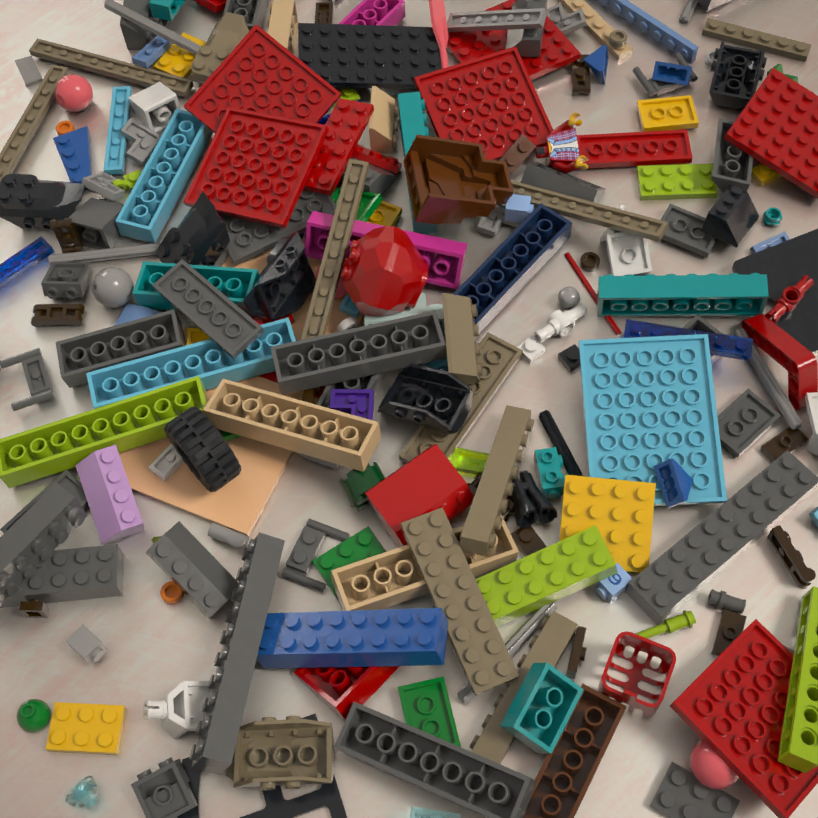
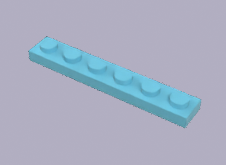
[104,86,132,175]

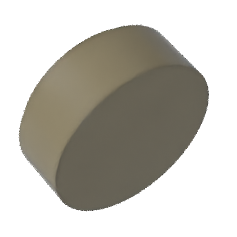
[609,30,627,47]

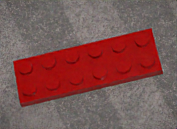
[303,98,374,196]
[577,129,693,169]

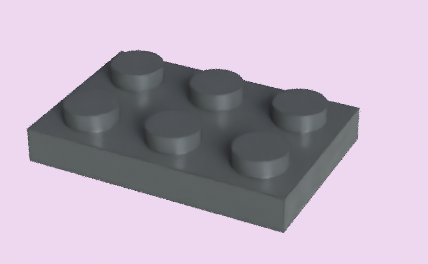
[661,204,717,258]
[717,389,781,458]
[649,762,740,818]

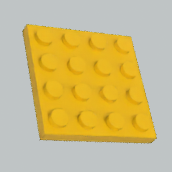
[559,475,656,573]

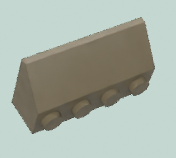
[442,293,483,384]

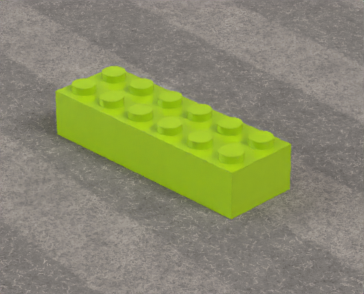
[475,525,618,627]

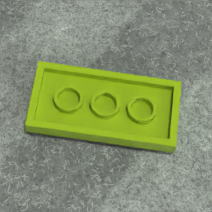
[636,163,718,200]

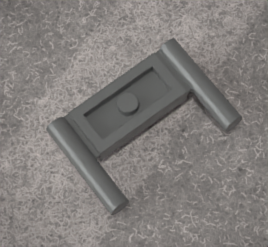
[633,52,698,97]
[0,348,54,411]
[282,518,350,592]

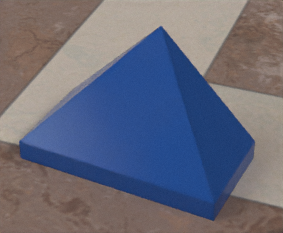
[584,45,609,84]
[652,61,692,86]
[654,458,693,508]

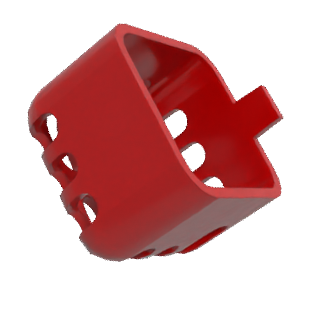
[598,631,676,717]

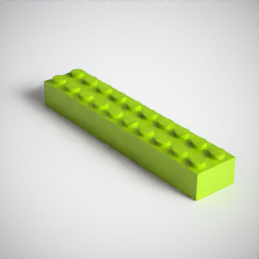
[0,376,209,488]

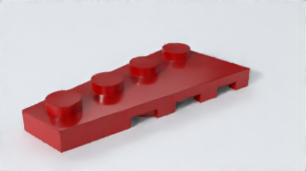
[351,144,402,174]

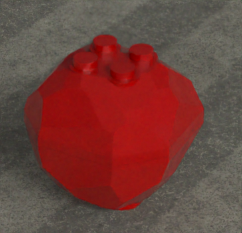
[341,226,428,316]

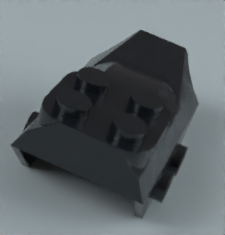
[709,41,767,109]
[0,174,85,230]
[157,191,230,266]
[243,232,316,321]
[377,364,473,434]

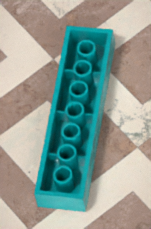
[398,92,440,234]
[597,273,769,317]

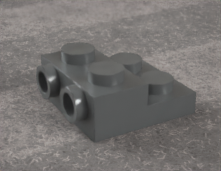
[41,262,92,299]
[131,757,198,818]

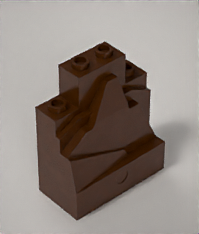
[403,135,514,224]

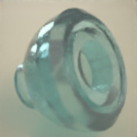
[65,776,99,810]

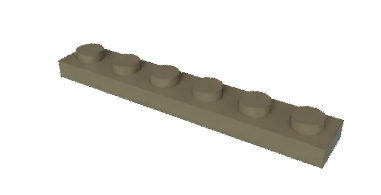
[702,18,811,62]

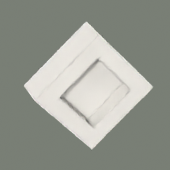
[517,335,546,364]

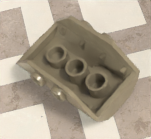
[188,12,249,83]
[226,716,334,790]

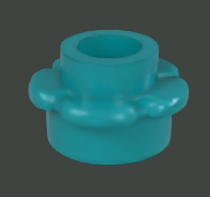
[763,207,782,226]

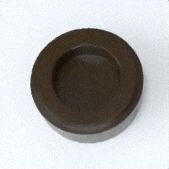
[580,252,600,272]

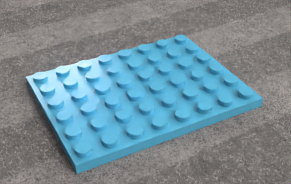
[578,334,727,506]

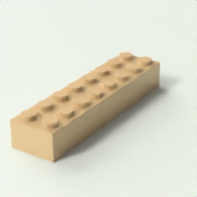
[203,379,381,472]
[331,515,519,611]

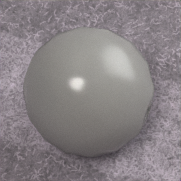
[92,267,134,308]

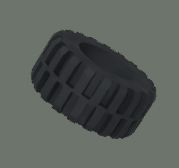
[164,407,241,492]

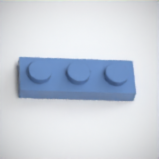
[132,35,173,68]

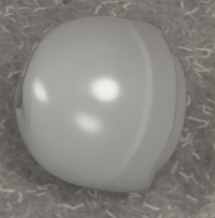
[558,286,580,309]

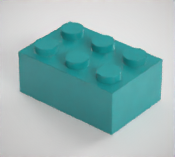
[500,662,584,754]

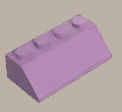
[75,445,145,545]

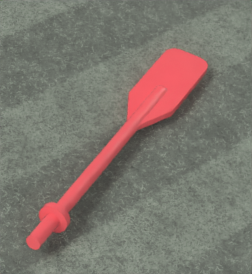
[429,0,449,69]

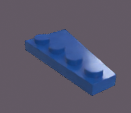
[53,126,92,191]

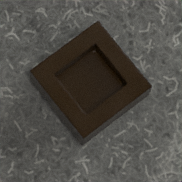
[19,599,50,618]

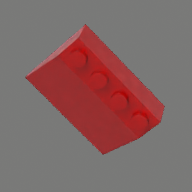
[364,444,474,548]
[293,666,400,721]

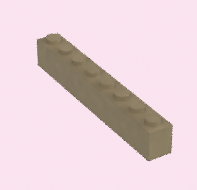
[460,405,534,556]
[470,611,578,764]

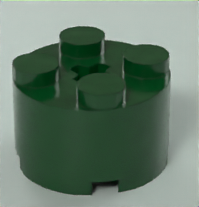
[339,462,385,511]

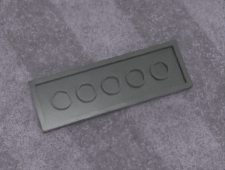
[152,259,264,359]

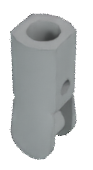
[208,523,249,548]

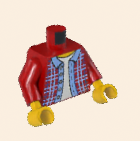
[535,113,589,174]

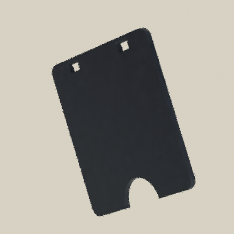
[732,229,818,354]

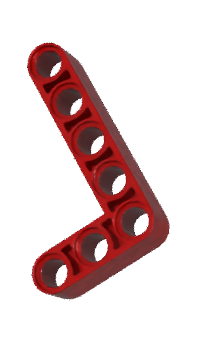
[741,313,818,411]

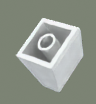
[128,82,181,134]

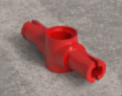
[765,275,814,323]

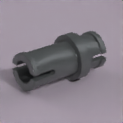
[708,589,746,614]

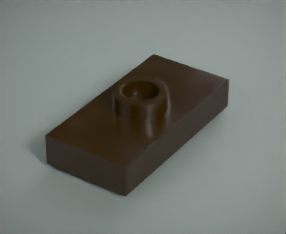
[315,2,333,24]
[760,427,809,462]
[711,609,747,656]
[566,626,587,679]

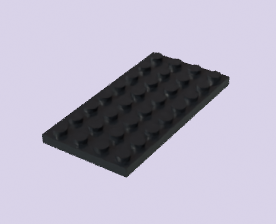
[298,23,442,89]

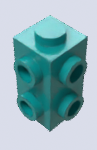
[533,447,566,499]

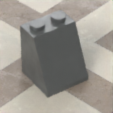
[68,197,124,249]

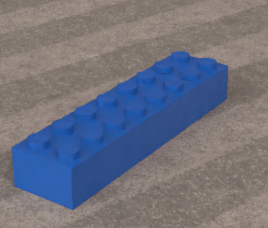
[257,608,448,668]

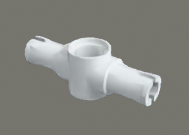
[534,303,587,343]

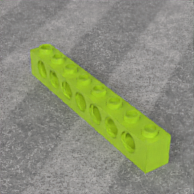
[778,586,818,773]

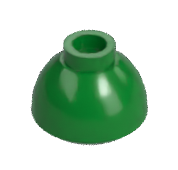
[17,699,50,732]

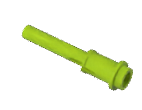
[626,610,696,647]

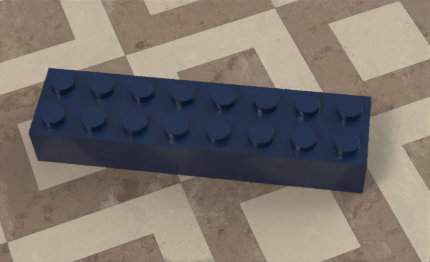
[453,203,572,337]

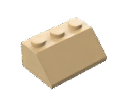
[369,86,399,154]

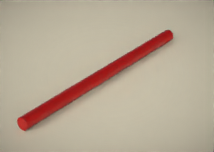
[564,252,622,336]

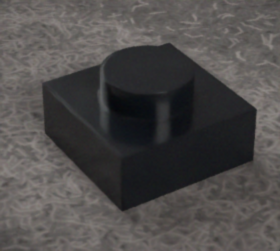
[558,344,580,372]

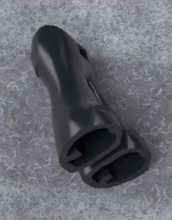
[511,470,557,528]

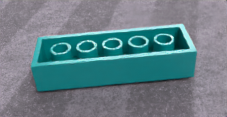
[132,261,260,316]

